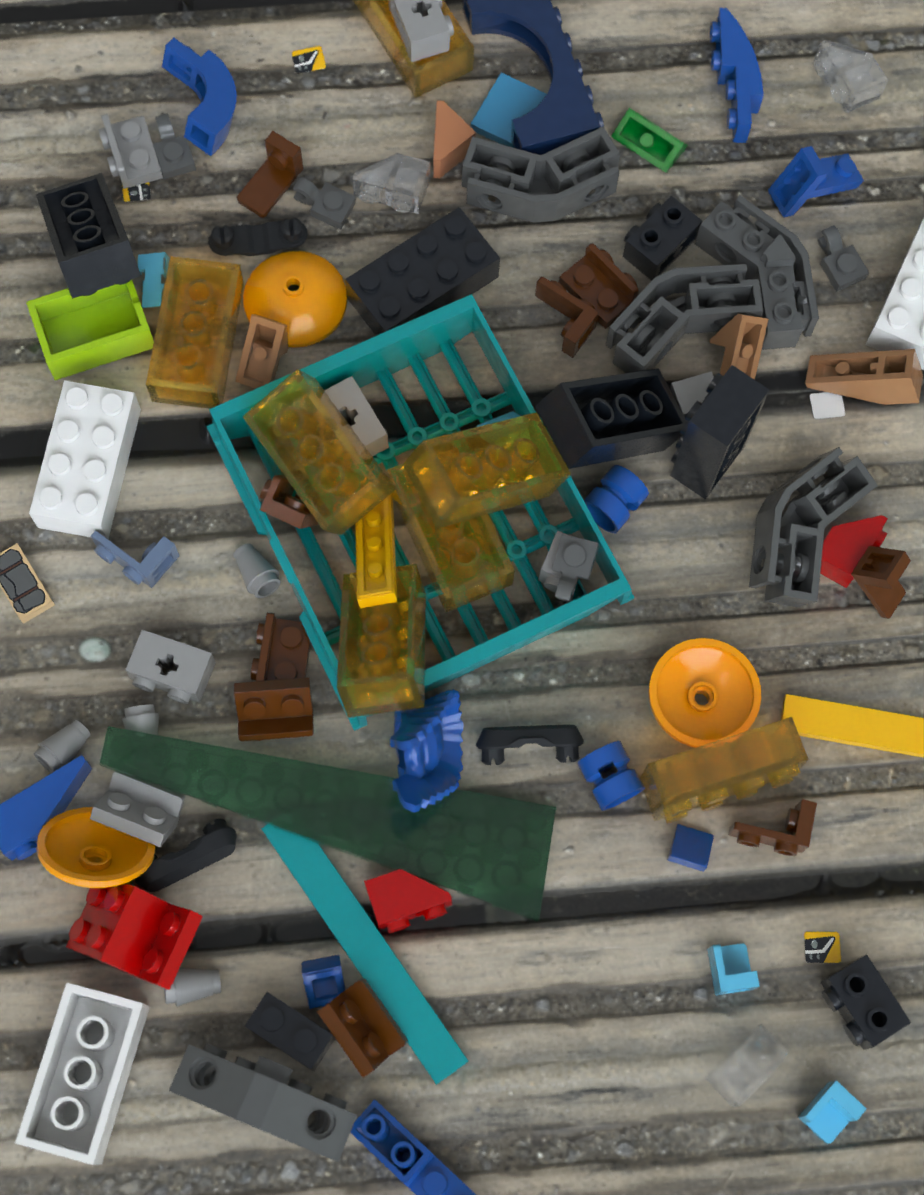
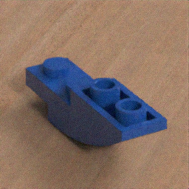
[710,8,764,143]
[350,1099,476,1195]

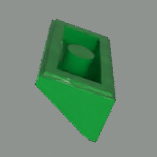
[611,108,688,173]

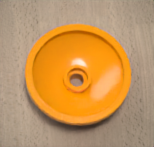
[243,251,347,348]
[648,638,761,749]
[37,807,155,889]

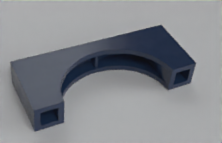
[462,0,604,155]

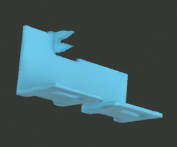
[138,252,174,316]

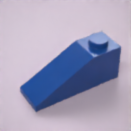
[0,755,92,861]

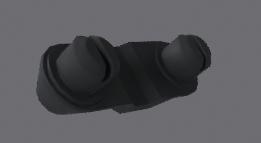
[208,218,308,256]
[476,725,584,765]
[134,819,237,893]

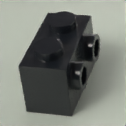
[623,196,702,281]
[820,954,911,1050]

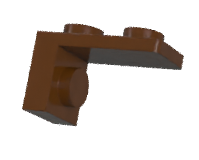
[237,131,303,218]
[535,276,599,358]
[851,546,911,619]
[728,799,817,856]

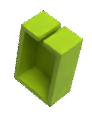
[26,280,156,381]

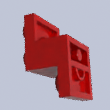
[66,883,203,990]

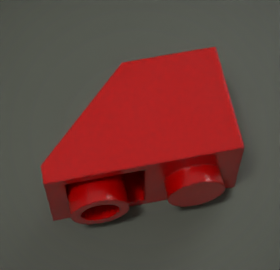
[820,515,888,588]
[364,869,452,933]

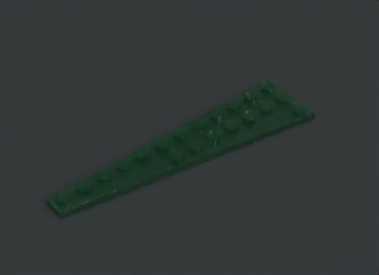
[100,726,556,921]

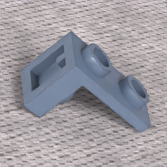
[91,530,180,588]

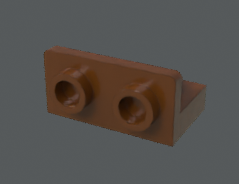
[559,243,639,329]
[260,474,323,529]
[251,612,311,681]
[234,677,314,741]
[317,978,408,1078]

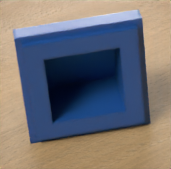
[667,824,714,872]
[301,955,346,1009]

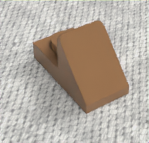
[235,314,288,389]
[709,314,769,380]

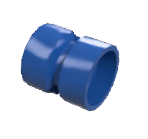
[584,465,649,534]
[577,741,645,811]

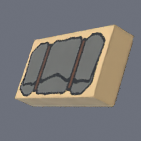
[0,543,55,624]

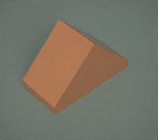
[433,101,476,178]

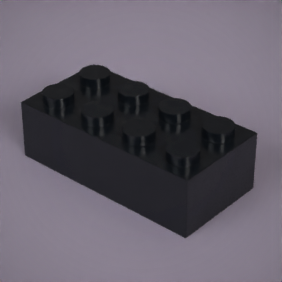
[36,173,141,299]
[345,207,500,336]
[670,365,769,500]
[535,368,687,469]

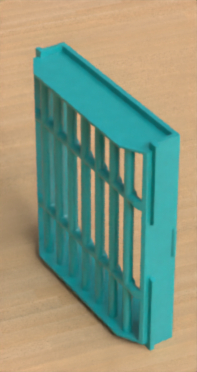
[206,294,634,731]

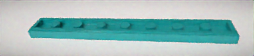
[261,807,469,1085]

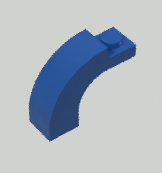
[162,37,237,156]

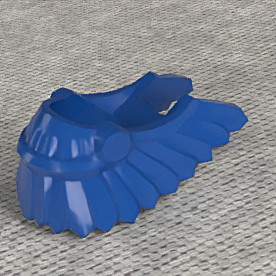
[390,689,464,813]

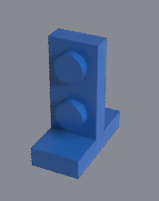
[768,146,864,218]

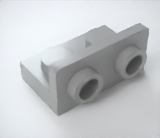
[98,114,163,189]
[90,769,185,847]

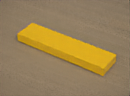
[355,490,397,608]
[779,694,924,758]

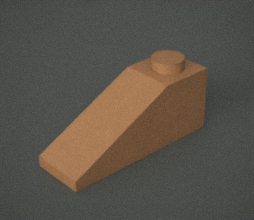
[805,349,923,405]

